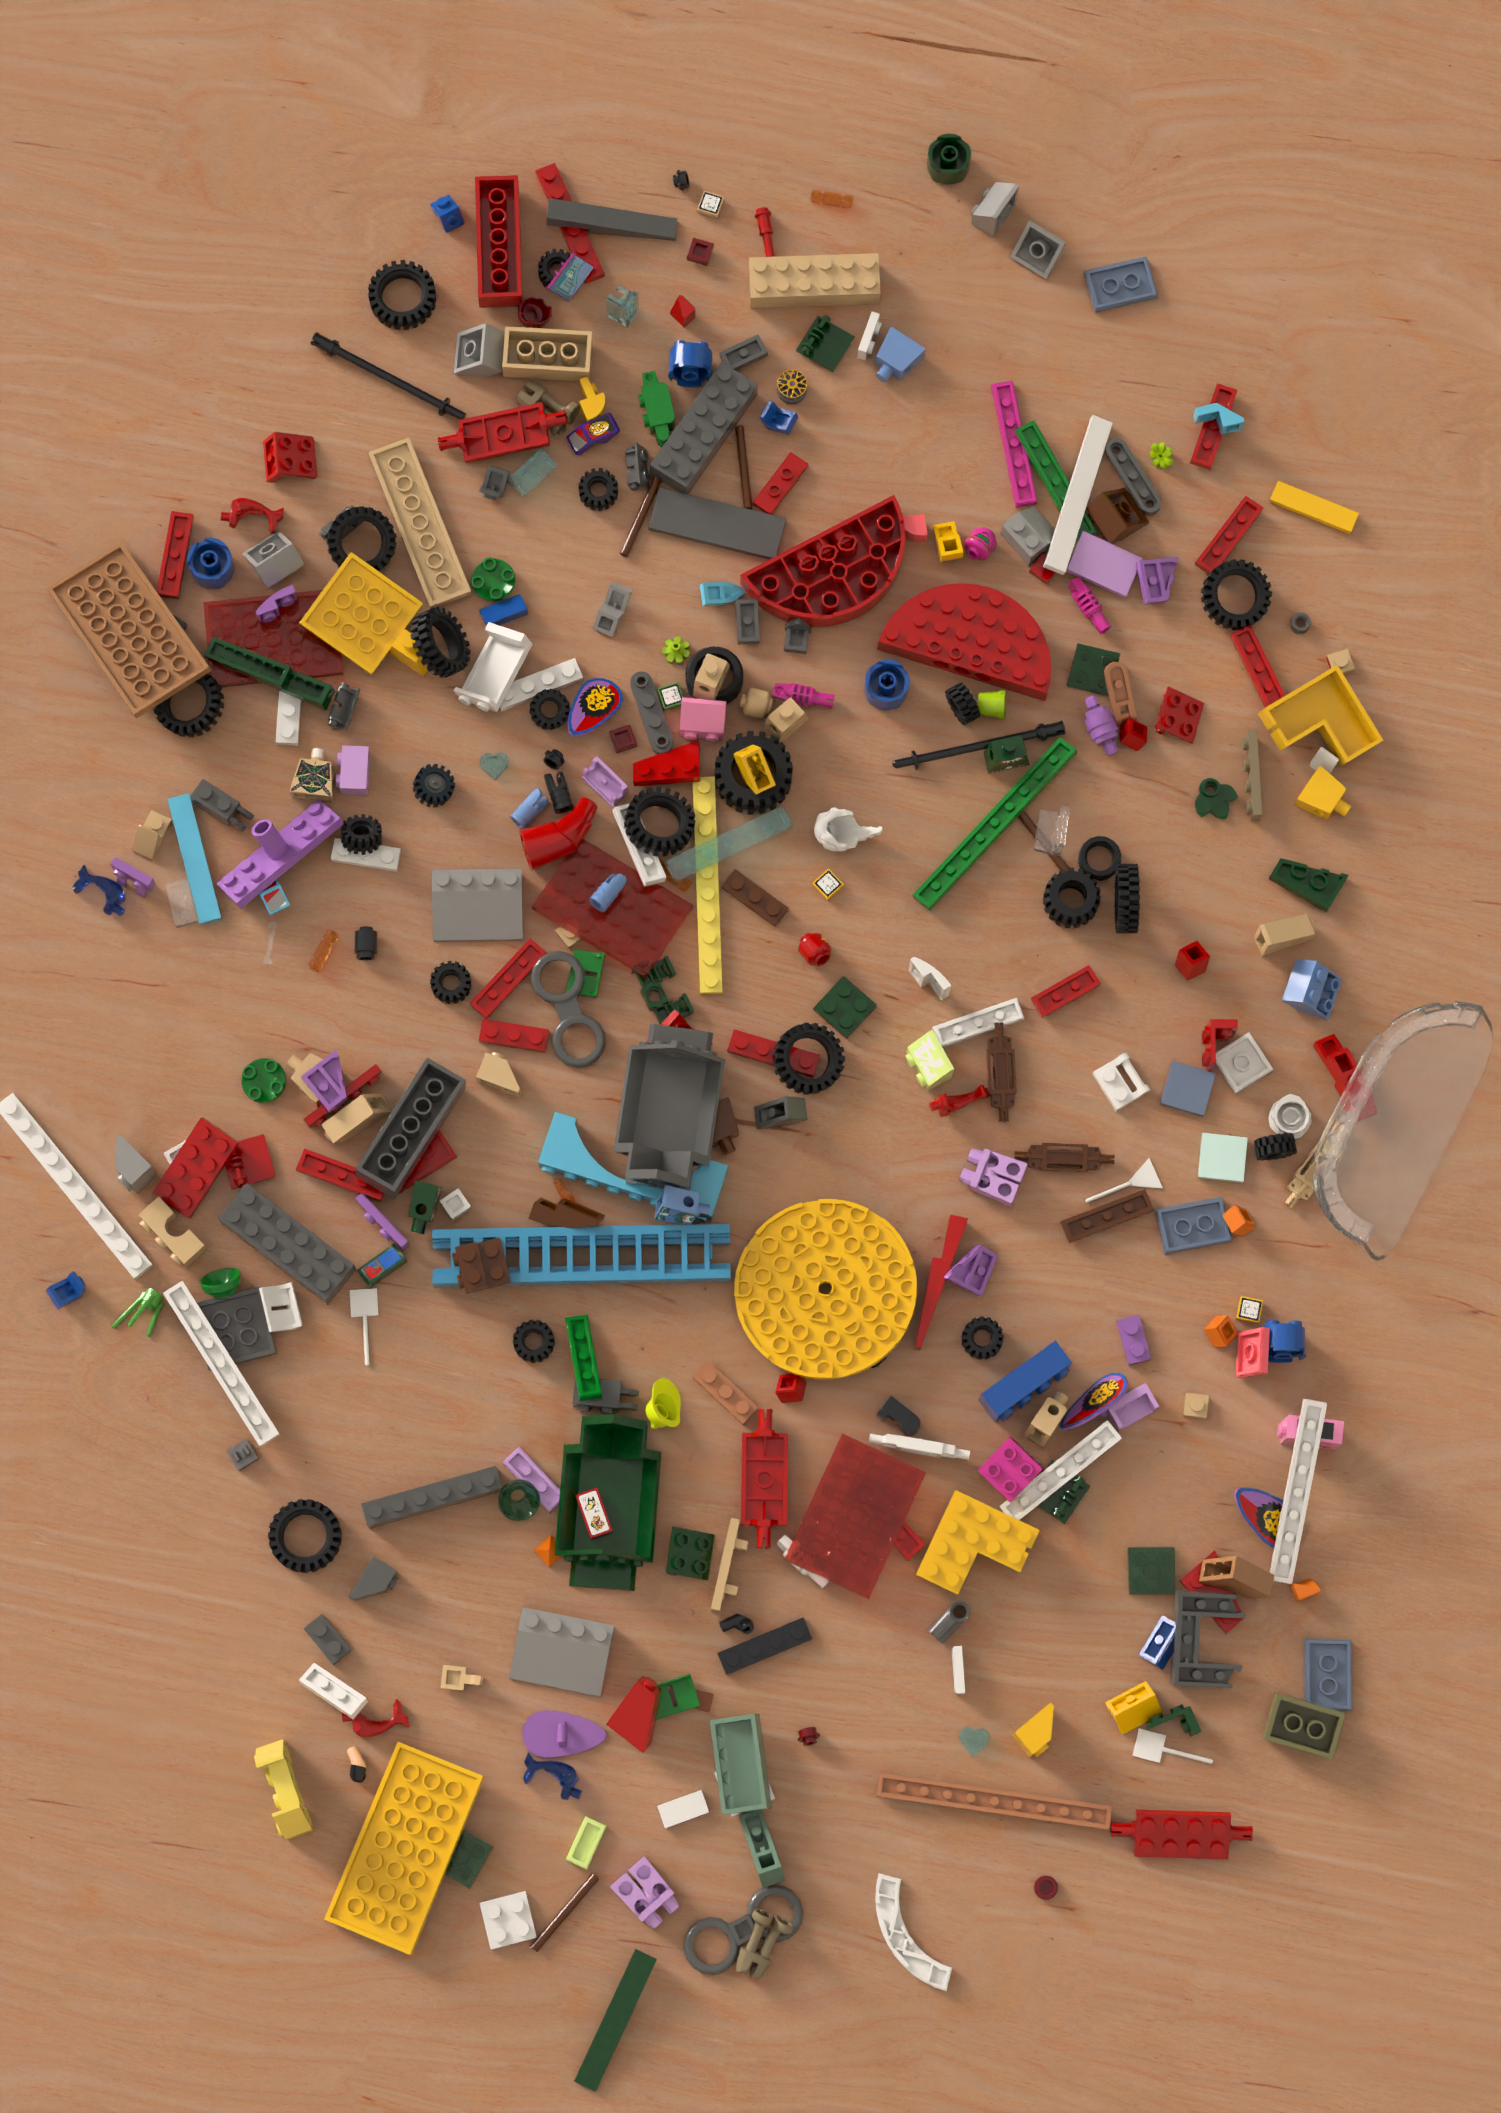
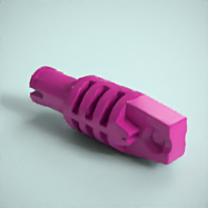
[1068,577,1111,634]
[773,683,835,709]

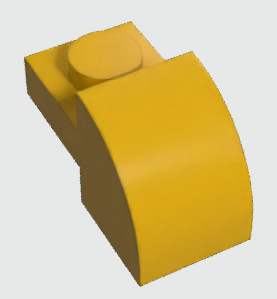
[579,376,606,423]
[933,521,963,562]

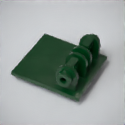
[796,315,855,372]
[1067,643,1120,696]
[1038,1460,1090,1524]
[666,1526,715,1580]

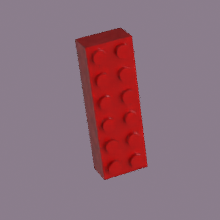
[475,175,523,308]

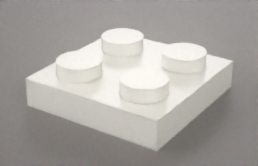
[480,1891,537,1950]

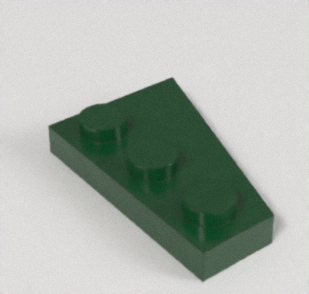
[1269,858,1349,913]

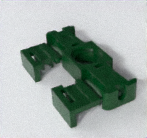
[631,956,694,1024]

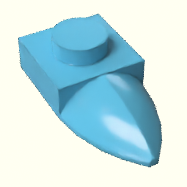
[699,582,745,606]

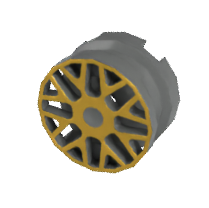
[777,370,807,404]

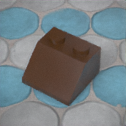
[1086,488,1149,543]

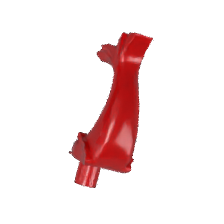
[220,498,284,535]
[929,1085,989,1117]
[342,1699,409,1738]

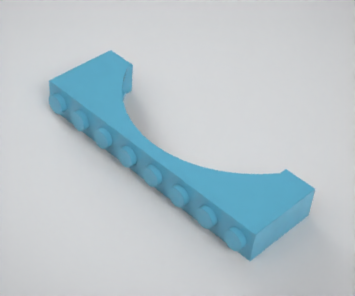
[538,1112,728,1222]

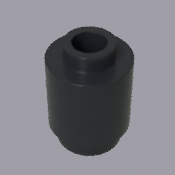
[354,926,377,961]

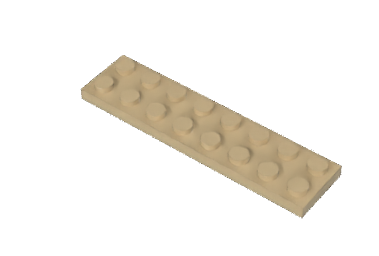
[368,437,472,609]

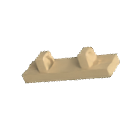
[711,1518,749,1613]

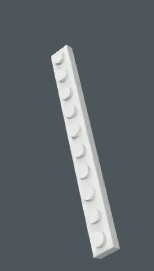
[0,1093,153,1280]

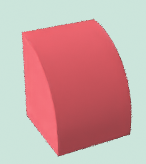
[903,514,927,543]

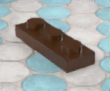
[722,869,789,927]

